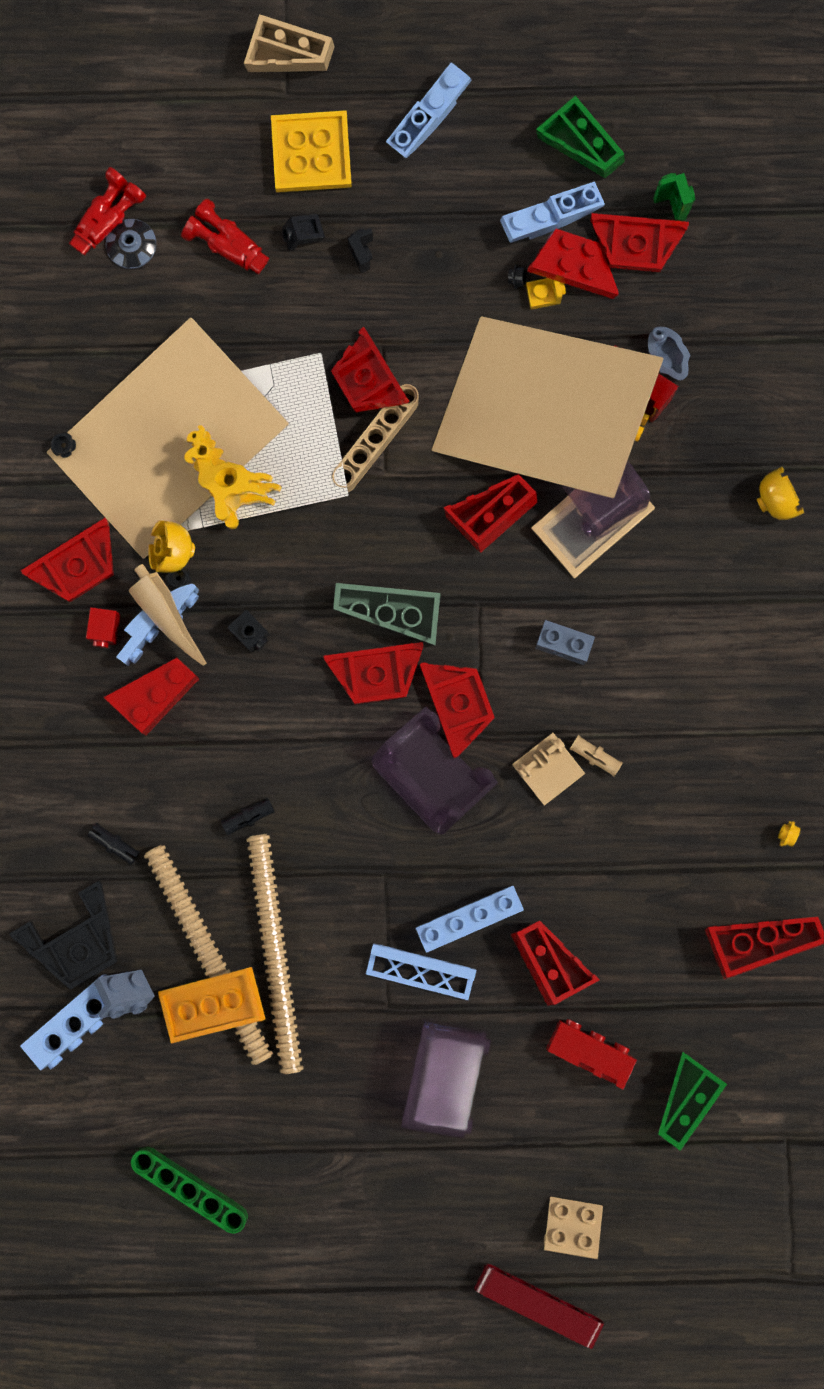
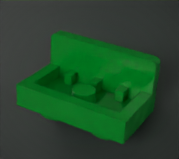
[653,173,695,221]

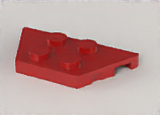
[590,213,689,272]
[527,229,619,299]
[331,327,410,412]
[21,518,114,602]
[324,642,423,705]
[420,663,495,758]

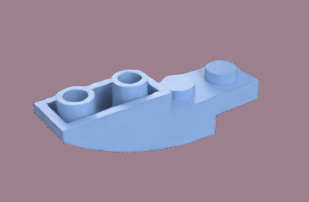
[386,62,472,158]
[500,182,605,243]
[117,584,199,666]

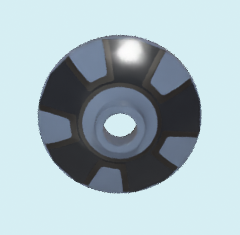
[106,219,156,269]

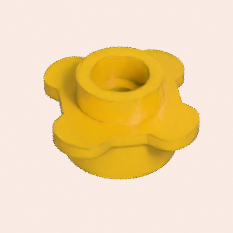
[778,821,800,847]

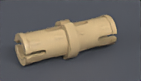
[570,735,623,777]

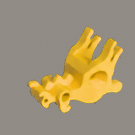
[184,425,282,529]

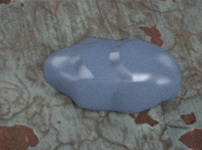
[648,326,690,380]

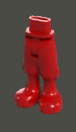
[69,167,147,256]
[181,198,270,275]

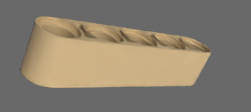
[332,384,419,492]

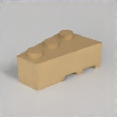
[244,14,335,72]

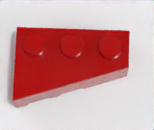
[444,474,538,553]

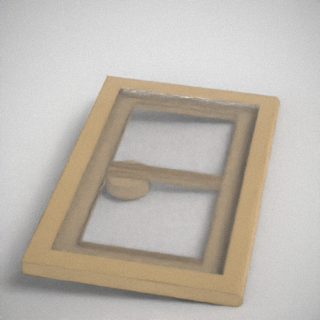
[531,472,655,579]

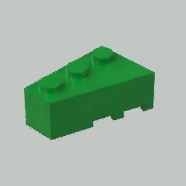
[536,95,625,178]
[658,1052,727,1151]

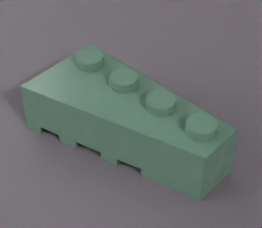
[333,583,440,645]

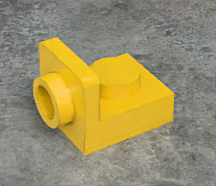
[526,278,566,310]

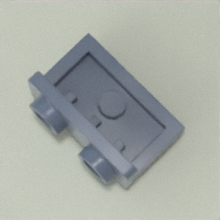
[94,970,155,1019]

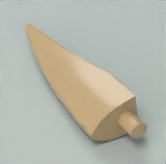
[129,564,207,666]

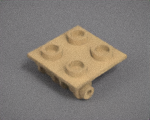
[512,733,585,806]
[543,1197,603,1259]

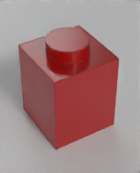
[86,608,120,648]

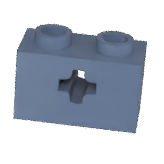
[535,620,595,665]

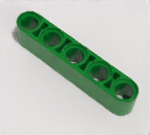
[131,1147,248,1234]

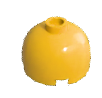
[757,467,804,520]
[148,520,195,573]

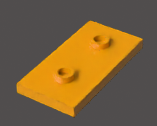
[158,967,265,1043]

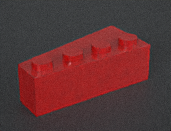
[705,917,824,980]

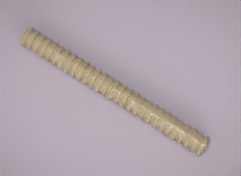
[246,834,303,1074]
[144,845,273,1065]

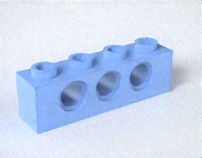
[416,886,524,953]
[20,974,108,1071]

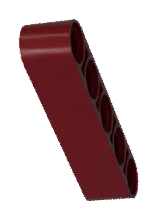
[474,1263,605,1349]

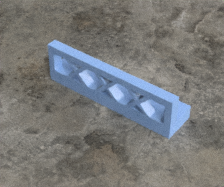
[366,943,476,1000]

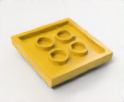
[271,111,352,192]

